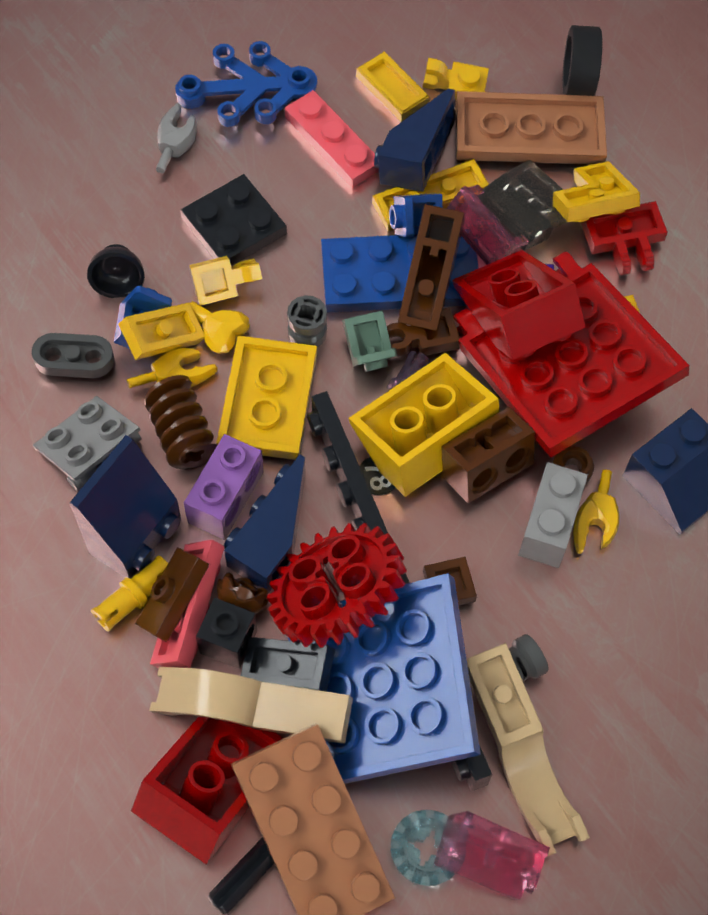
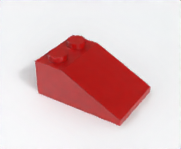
[452,250,586,360]
[131,716,284,864]

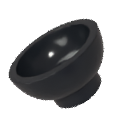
[87,244,145,298]

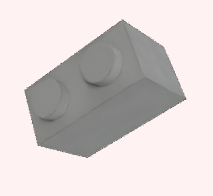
[518,462,588,568]

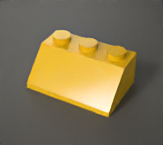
[349,353,500,497]

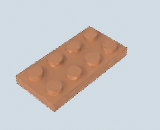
[456,91,607,164]
[231,724,395,915]

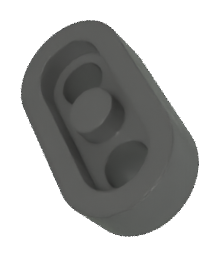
[32,333,115,378]

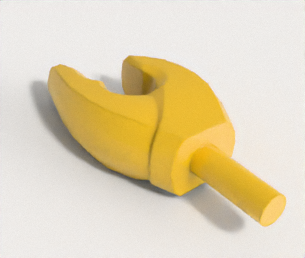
[127,348,218,389]
[573,469,619,554]

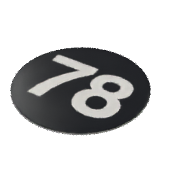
[359,457,396,495]

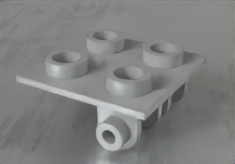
[33,396,142,491]

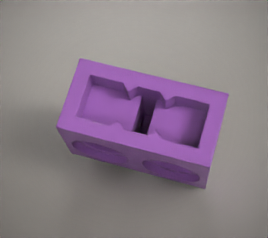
[184,434,264,540]

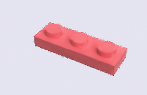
[284,90,379,188]
[150,539,225,668]

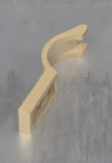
[467,643,590,856]
[149,667,353,744]

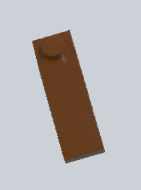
[398,204,465,331]

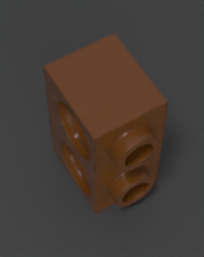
[442,407,535,504]

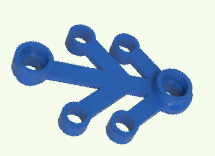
[175,41,317,127]

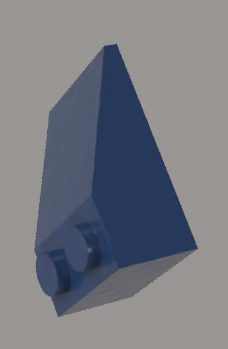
[70,435,181,579]

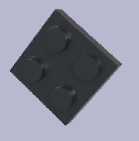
[180,174,287,266]

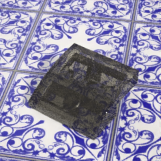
[471,160,567,251]

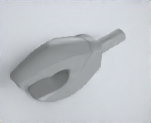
[156,103,197,173]

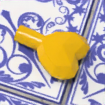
[190,301,250,354]

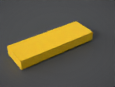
[372,159,491,232]

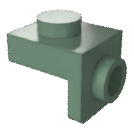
[342,310,397,372]

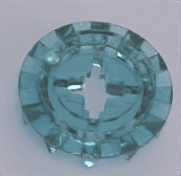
[391,810,465,887]

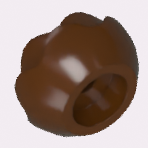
[217,572,269,614]

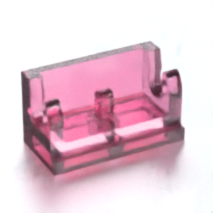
[446,185,529,265]
[433,811,550,900]

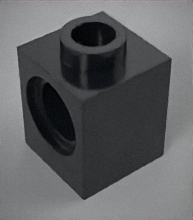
[196,597,257,669]

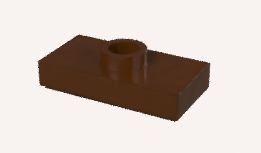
[135,547,209,642]

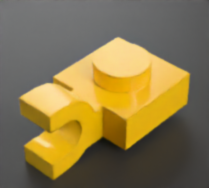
[423,57,489,101]
[189,256,262,306]

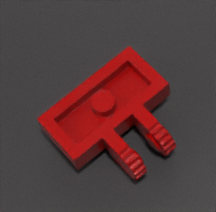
[581,201,668,275]

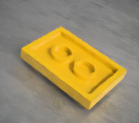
[216,336,317,460]

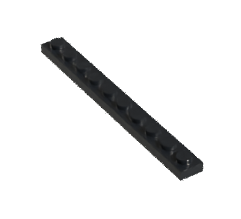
[307,391,492,792]

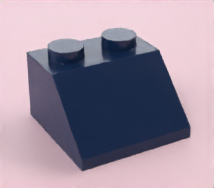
[622,408,708,535]

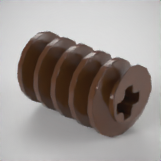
[144,375,217,469]

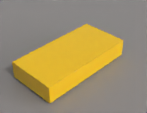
[356,51,430,122]

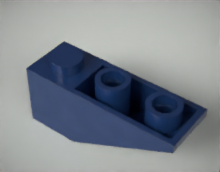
[224,454,305,593]

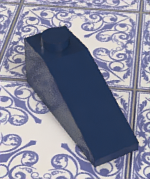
[374,89,456,192]

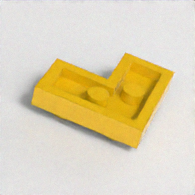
[553,161,640,222]

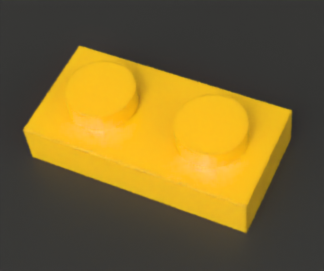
[118,303,205,360]

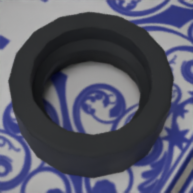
[562,25,603,96]

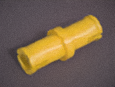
[91,555,168,632]

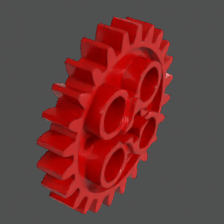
[267,523,407,648]

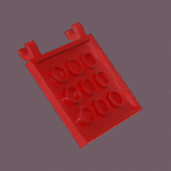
[453,251,690,458]

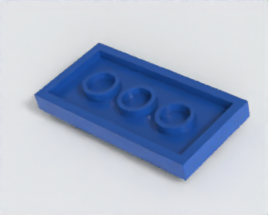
[321,232,479,313]

